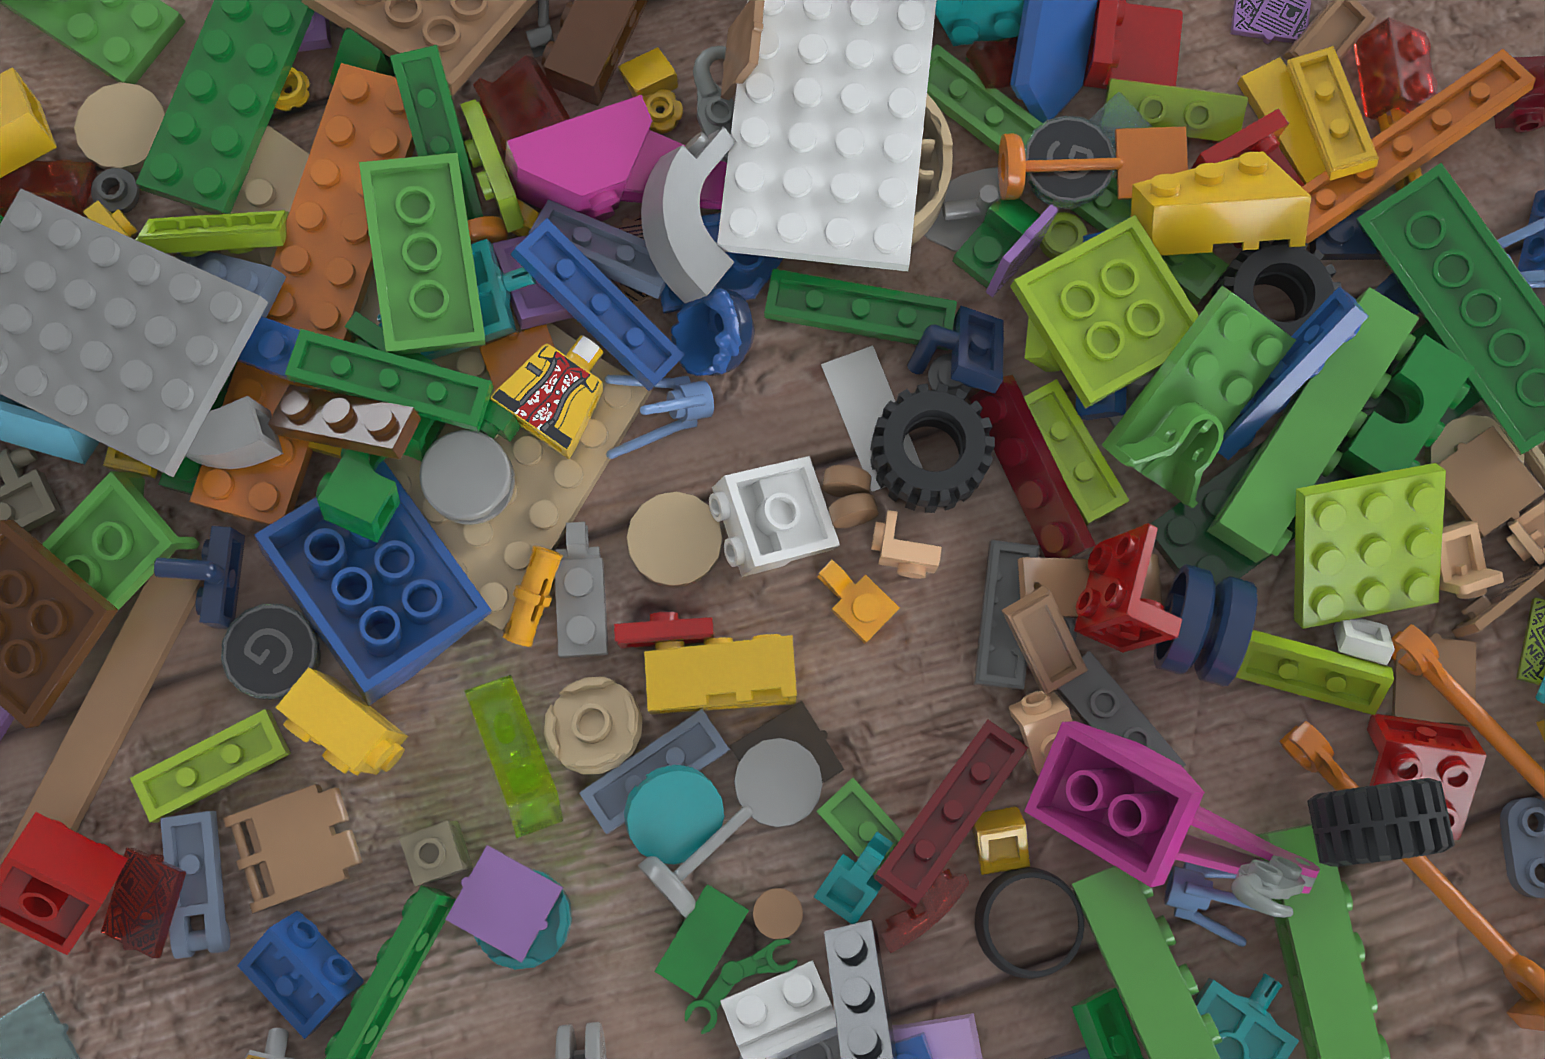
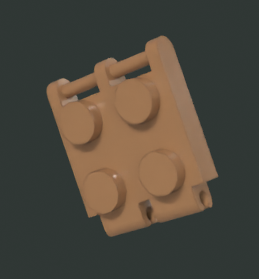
[223,784,363,914]

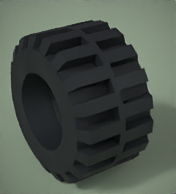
[1211,239,1342,336]
[870,383,995,513]
[1307,778,1455,867]

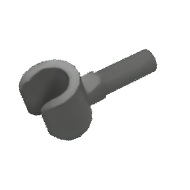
[526,0,555,58]

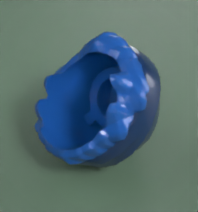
[671,288,755,376]

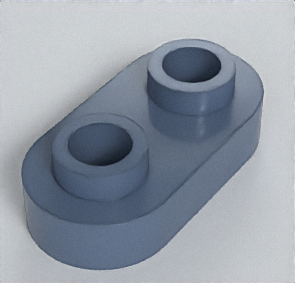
[1500,797,1545,898]

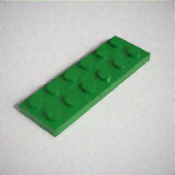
[135,0,315,214]
[1356,163,1545,455]

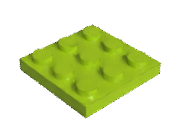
[1010,215,1199,409]
[1294,463,1446,629]

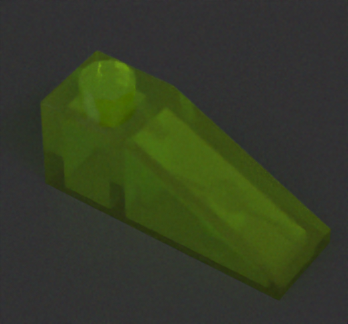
[465,675,564,839]

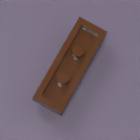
[268,384,421,460]

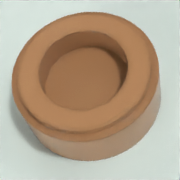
[822,465,872,498]
[828,493,879,528]
[753,888,803,939]

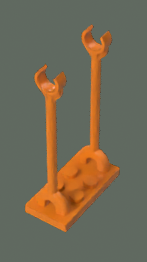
[1279,624,1545,1031]

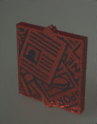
[101,847,187,958]

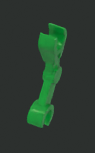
[684,938,798,1034]

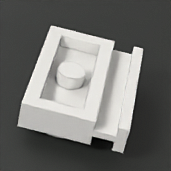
[720,960,838,1059]

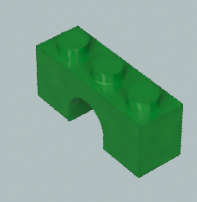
[1338,335,1475,477]
[316,416,446,543]

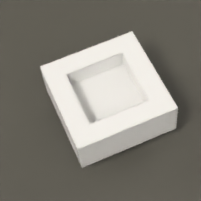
[1333,618,1395,665]

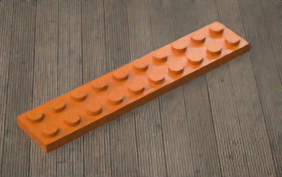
[189,63,415,526]

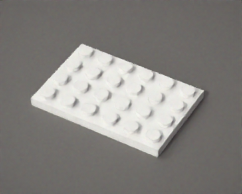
[717,0,936,271]

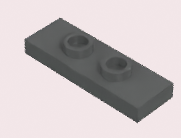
[974,540,1039,691]
[1056,651,1186,767]

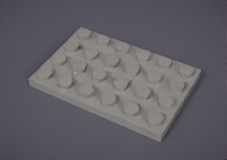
[0,189,268,477]

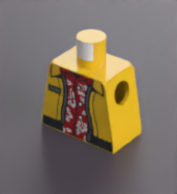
[490,335,604,459]

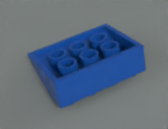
[254,460,492,706]

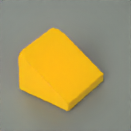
[618,47,678,97]
[972,807,1030,875]

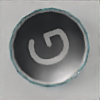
[1024,116,1116,209]
[221,604,321,700]

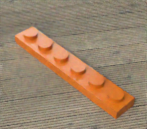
[1302,49,1536,244]

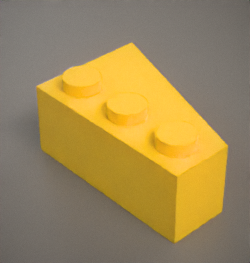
[1131,151,1311,256]
[644,634,797,715]

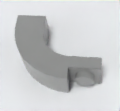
[641,127,736,303]
[185,396,283,469]

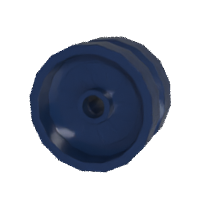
[1154,564,1258,687]

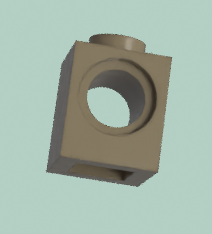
[399,820,473,886]

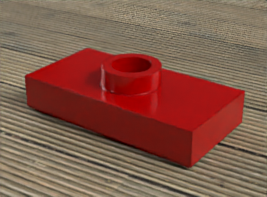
[614,612,715,649]

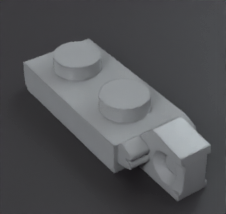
[555,522,609,658]

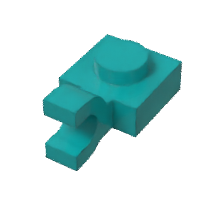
[813,832,893,924]

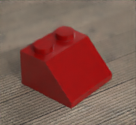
[0,812,128,956]

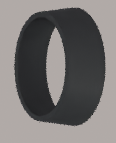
[974,867,1084,979]

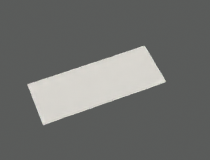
[821,346,923,492]

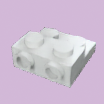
[709,456,840,577]

